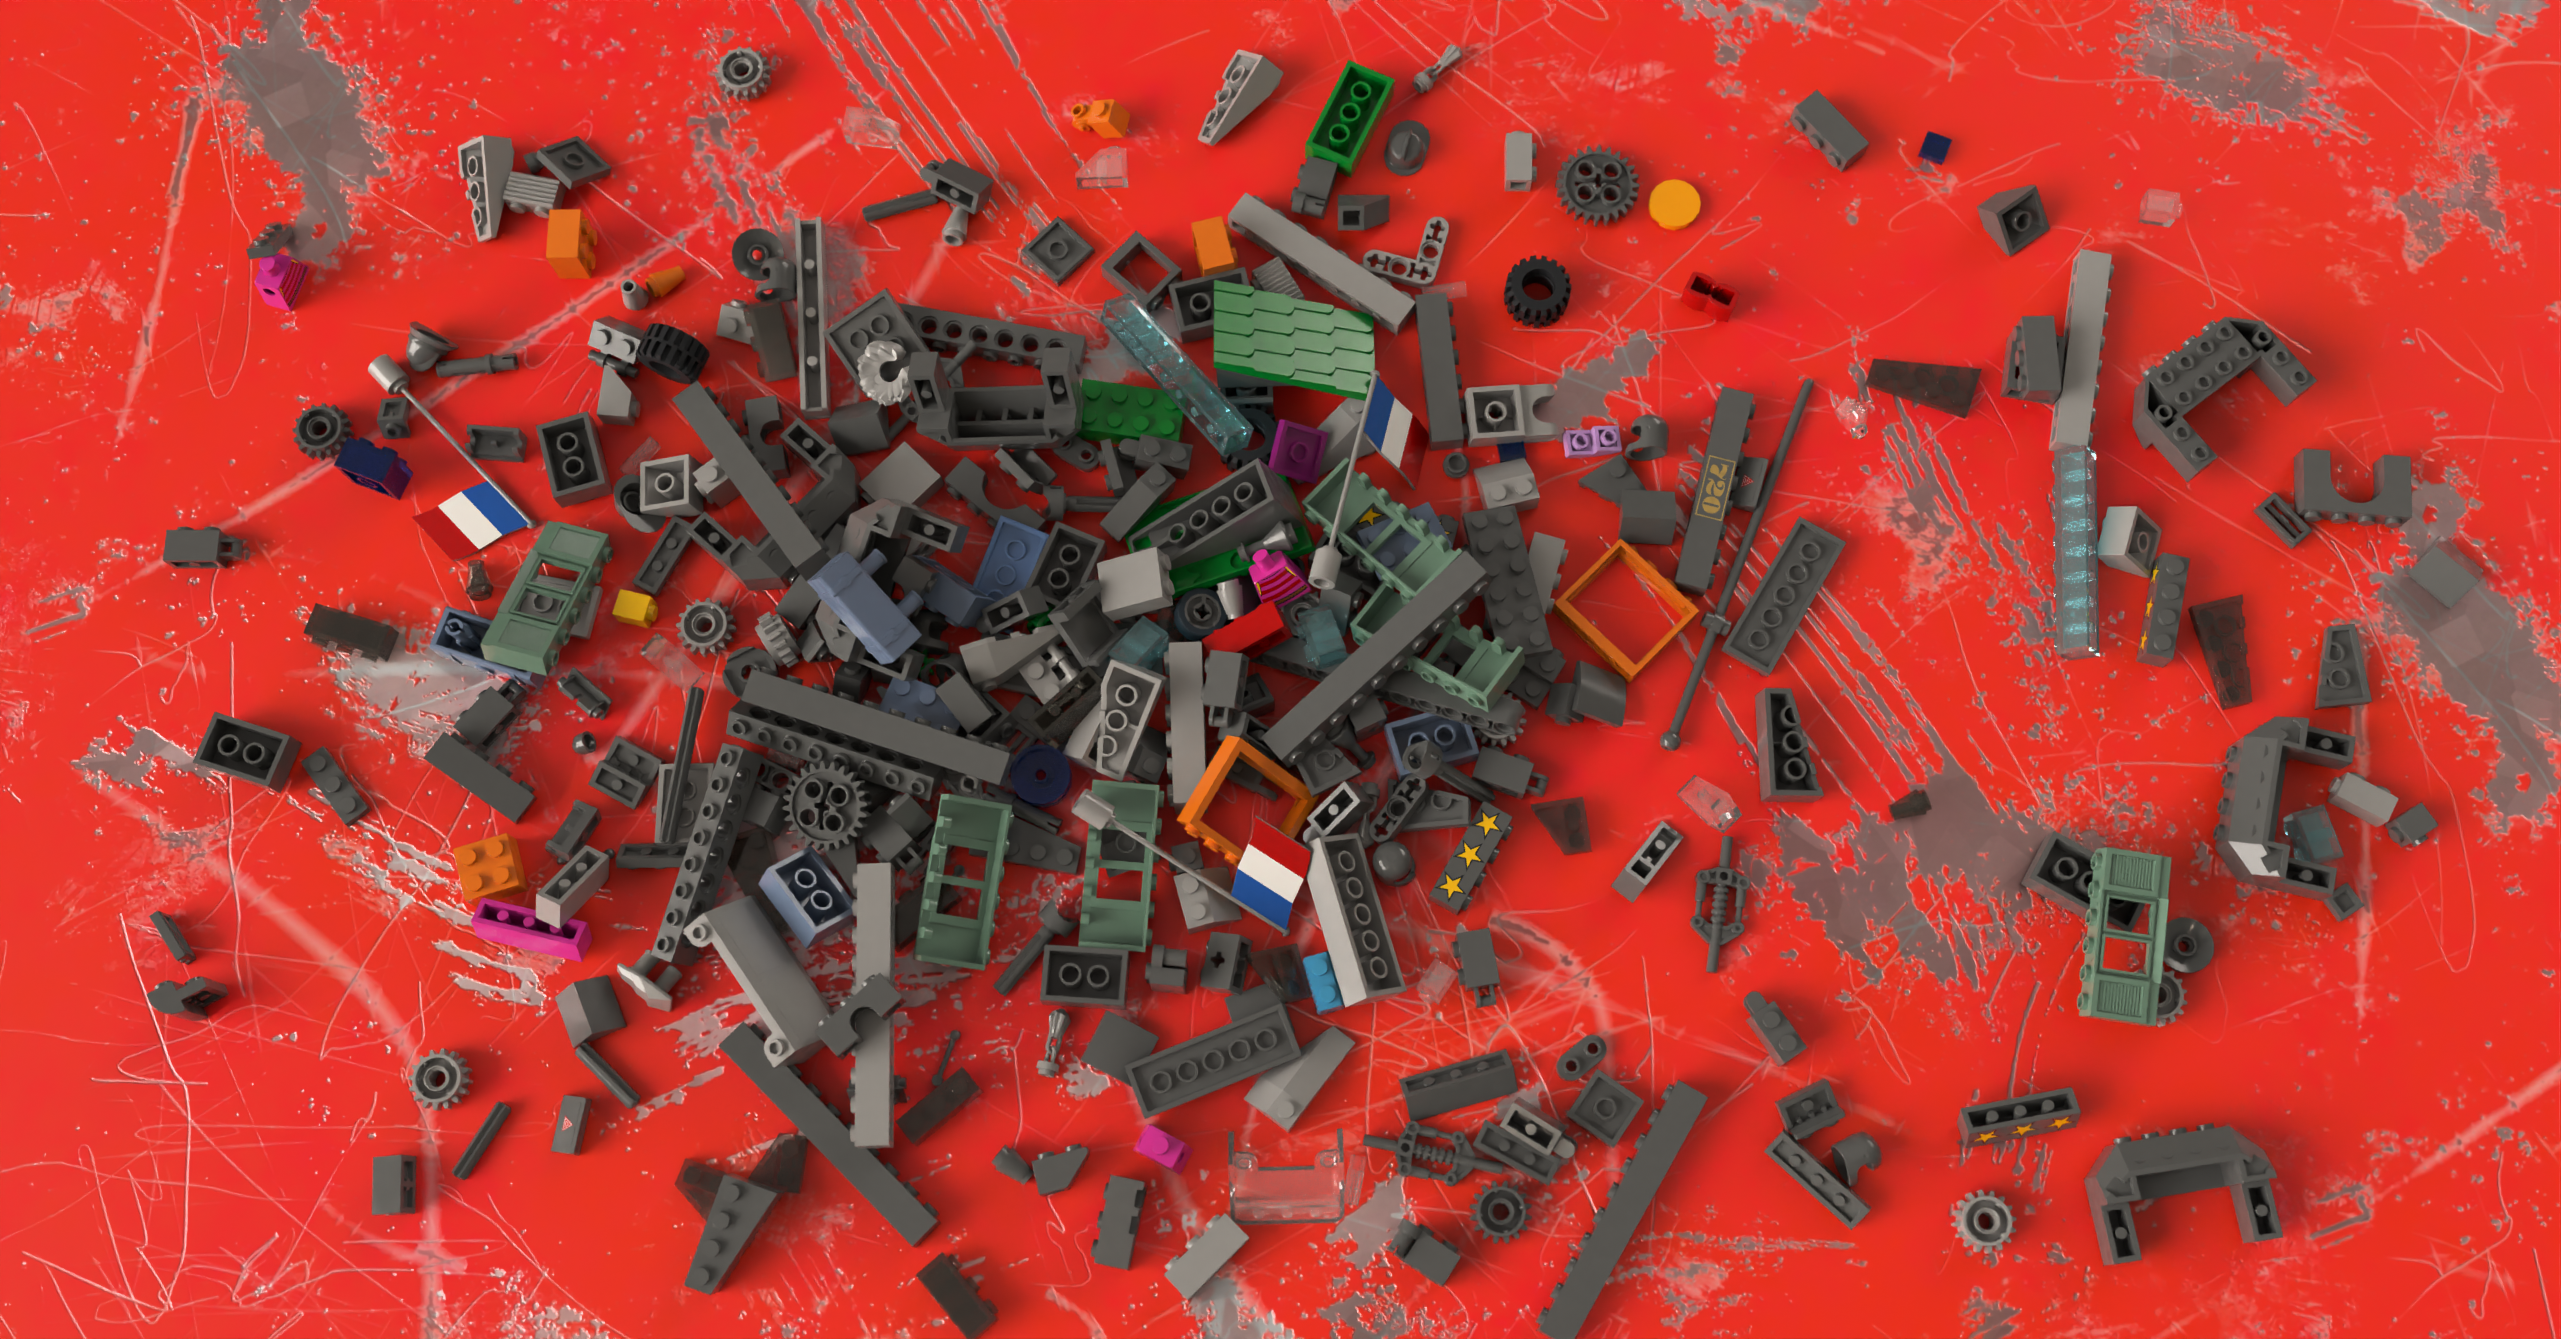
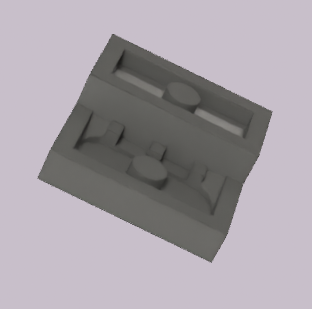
[1571,660,1626,728]
[588,736,666,810]
[1080,1010,1159,1087]

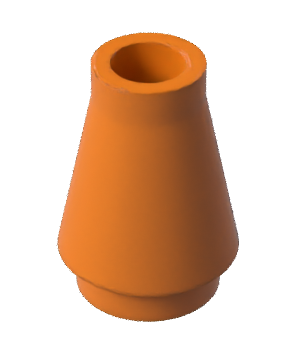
[645,265,686,298]

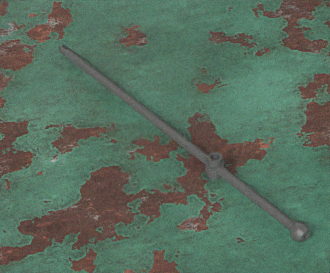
[1660,378,1814,752]

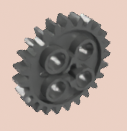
[1555,145,1640,227]
[782,761,872,851]

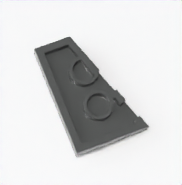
[1295,738,1362,798]

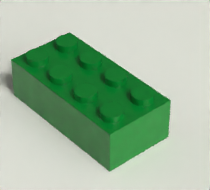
[1305,60,1395,178]
[1075,379,1188,445]

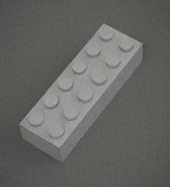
[1164,642,1208,815]
[1303,833,1407,1008]

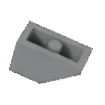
[597,365,640,426]

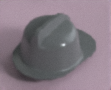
[1384,120,1430,176]
[613,474,666,533]

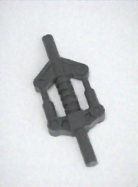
[889,340,978,443]
[1690,836,1750,974]
[1362,1121,1503,1187]

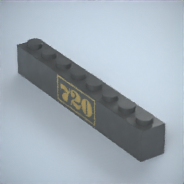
[1673,387,1756,597]

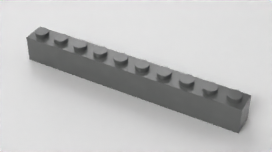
[672,380,831,581]
[1261,550,1493,768]
[741,666,1015,786]
[719,1022,941,1248]
[1535,1080,1708,1339]

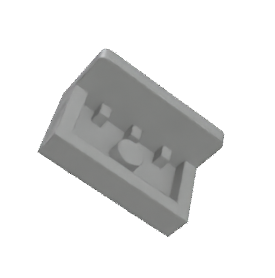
[716,299,779,348]

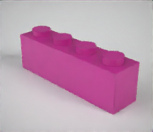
[471,898,592,962]

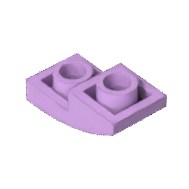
[1562,426,1622,459]

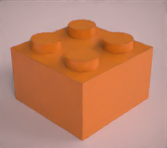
[546,209,597,279]
[1191,216,1238,277]
[453,833,528,907]

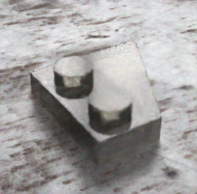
[1531,796,1592,856]
[1245,943,1312,1004]
[748,1133,809,1194]
[674,1158,728,1222]

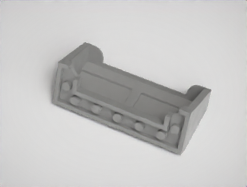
[683,895,834,1068]

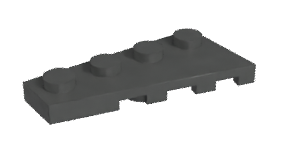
[968,817,1082,876]

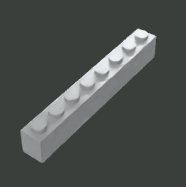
[1228,192,1416,335]
[2049,249,2114,456]

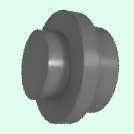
[1443,452,1469,479]

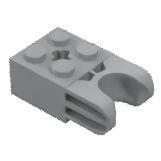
[1463,384,1560,447]

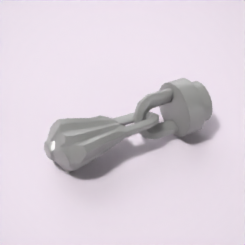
[1412,44,1462,93]
[1357,782,1380,849]
[1036,1009,1071,1078]

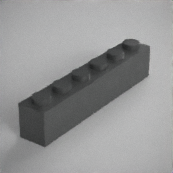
[1415,292,1468,451]

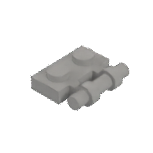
[1018,643,1087,714]

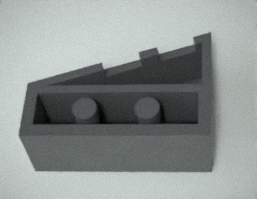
[1091,1175,1147,1271]

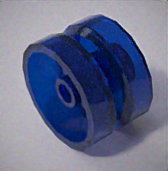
[1010,744,1073,808]

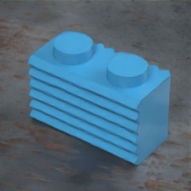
[1303,951,1344,1016]

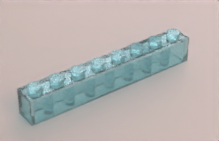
[1100,293,1254,456]
[2052,445,2099,661]

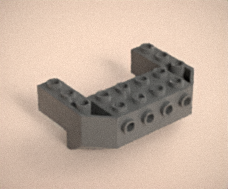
[2132,317,2317,483]
[907,347,1084,451]
[686,417,861,591]
[815,498,970,681]
[2213,716,2356,901]
[2084,1123,2283,1266]

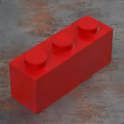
[1202,600,1293,661]

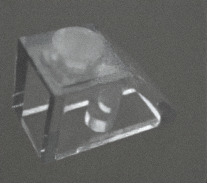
[842,106,901,149]
[1075,146,1128,189]
[638,633,705,693]
[1676,775,1742,834]

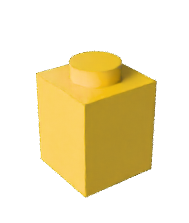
[612,589,658,629]

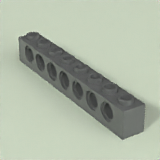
[898,303,1087,374]
[726,698,945,801]
[651,743,764,967]

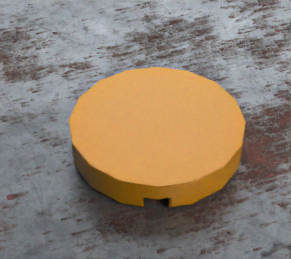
[1648,179,1701,230]

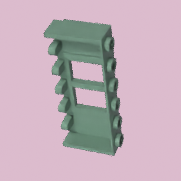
[1302,457,1463,603]
[481,520,613,676]
[1350,582,1525,713]
[1078,779,1164,952]
[913,794,1014,970]
[2077,847,2172,1026]

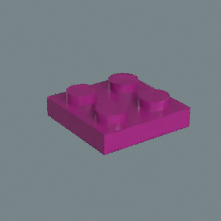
[1268,419,1328,484]

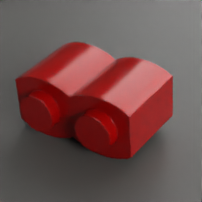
[1681,272,1740,322]

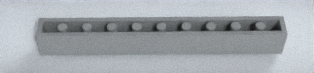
[850,863,895,1149]

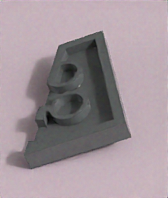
[2315,624,2372,710]
[1388,778,1471,833]

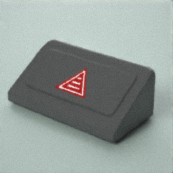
[1729,457,1769,513]
[551,1095,592,1156]

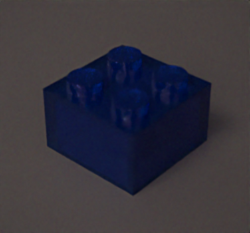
[334,437,413,500]

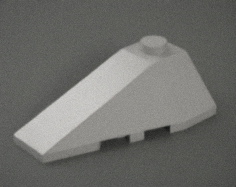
[1197,49,1284,146]
[458,135,514,242]
[1292,397,1376,485]
[959,624,1064,692]
[1096,659,1167,782]
[1244,1026,1355,1133]

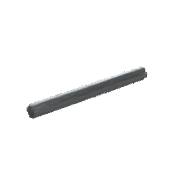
[659,687,704,844]

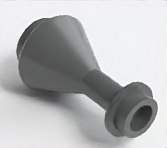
[1236,521,1298,563]
[1325,718,1376,770]

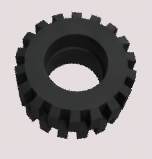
[1504,255,1571,328]
[635,323,710,384]
[1216,404,1279,472]

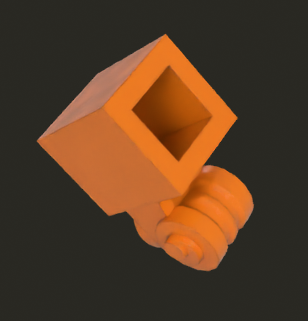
[1071,99,1130,138]

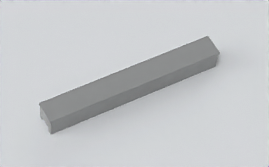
[795,217,831,420]

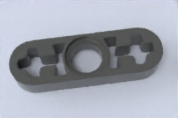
[1369,774,1429,845]

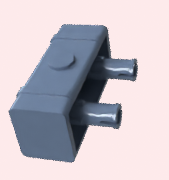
[807,549,924,664]
[429,606,546,689]

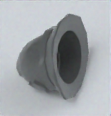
[406,321,459,372]

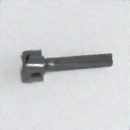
[1042,485,1122,521]
[1402,740,1495,804]
[993,898,1080,996]

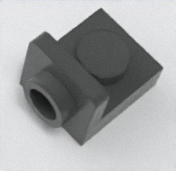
[377,397,411,439]

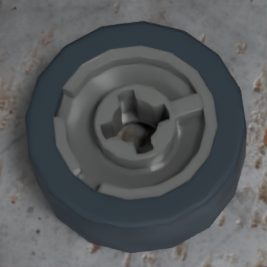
[1174,588,1227,642]

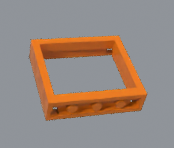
[1552,538,1699,684]
[1177,735,1319,866]

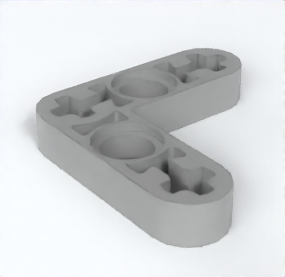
[1363,217,1449,289]

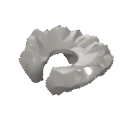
[857,340,912,406]

